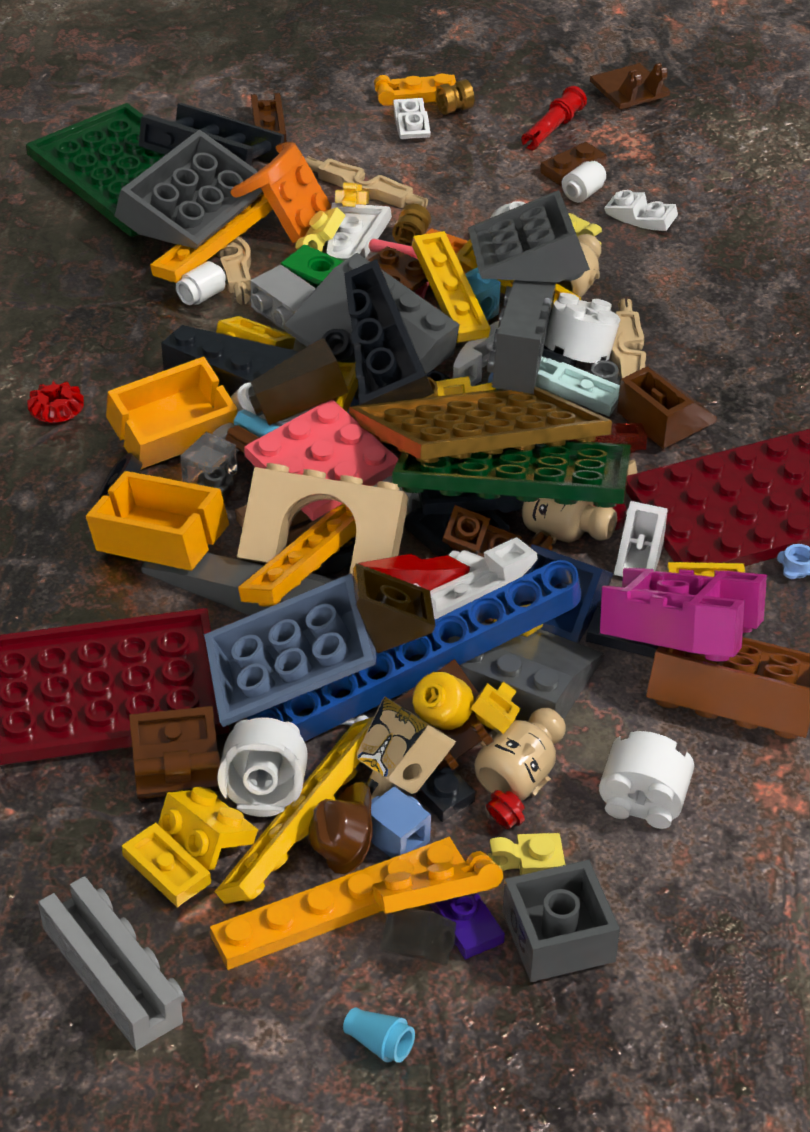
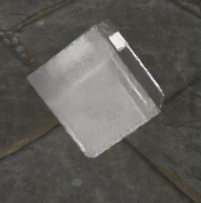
[180,432,237,483]

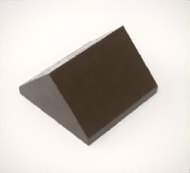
[353,563,436,653]

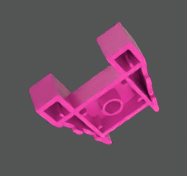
[600,568,767,661]

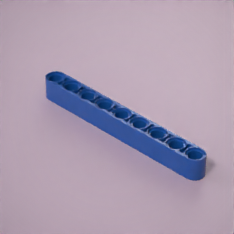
[247,560,581,742]

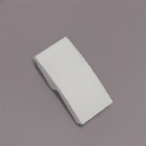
[393,98,431,139]
[604,190,678,231]

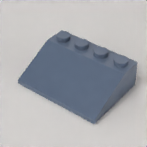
[204,574,376,727]

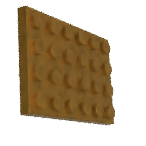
[349,386,612,463]

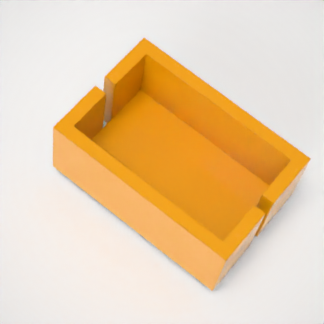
[106,357,238,470]
[86,471,229,571]

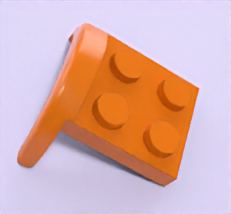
[230,142,331,243]

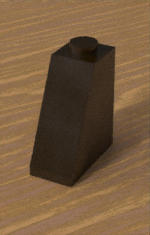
[249,338,349,425]

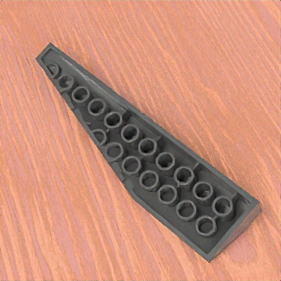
[141,553,604,722]

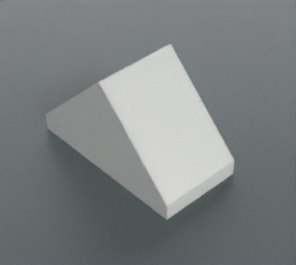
[614,501,668,577]

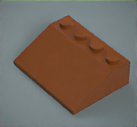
[646,637,810,739]

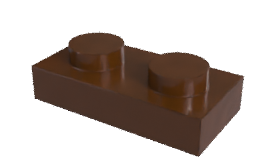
[540,142,607,186]

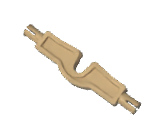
[305,156,428,208]
[217,236,251,305]
[610,298,646,379]

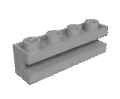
[250,265,316,344]
[38,876,185,1051]

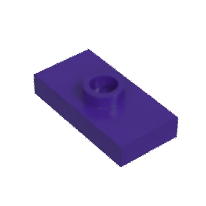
[429,893,505,960]

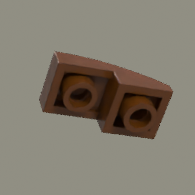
[442,505,523,558]

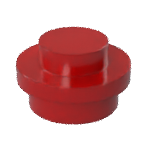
[486,790,525,830]

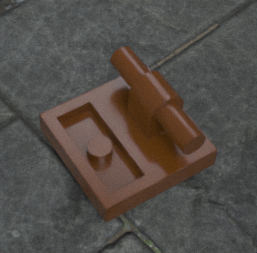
[129,706,220,799]

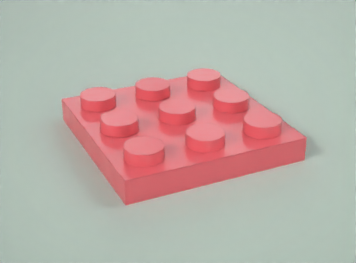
[244,399,399,521]

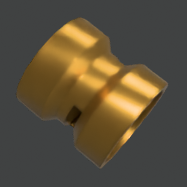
[435,79,475,115]
[392,203,431,246]

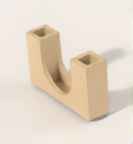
[237,463,409,575]

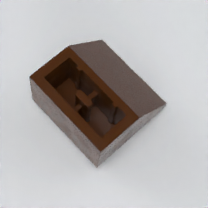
[617,366,717,449]

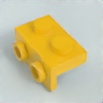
[158,787,258,870]

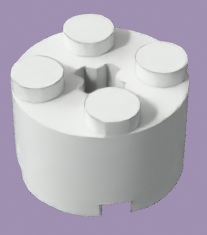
[545,293,620,363]
[218,718,308,817]
[599,731,694,829]

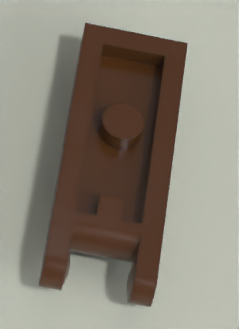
[251,93,287,143]

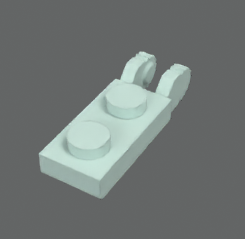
[535,357,620,417]

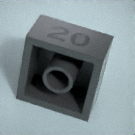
[502,860,620,982]

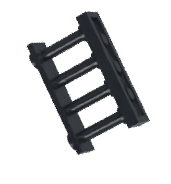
[138,103,284,166]

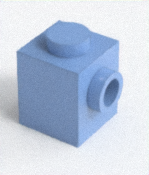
[371,786,431,858]

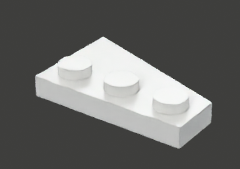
[327,203,392,261]

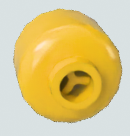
[412,672,474,730]

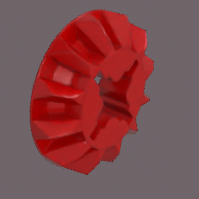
[27,380,84,423]

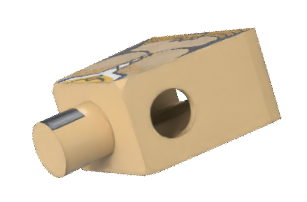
[357,697,456,799]

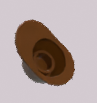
[309,782,372,875]

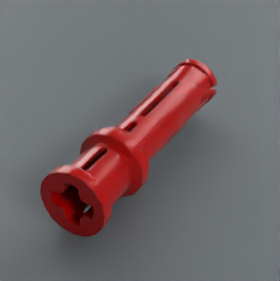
[521,85,587,151]

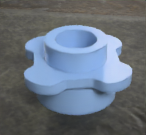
[777,544,810,579]

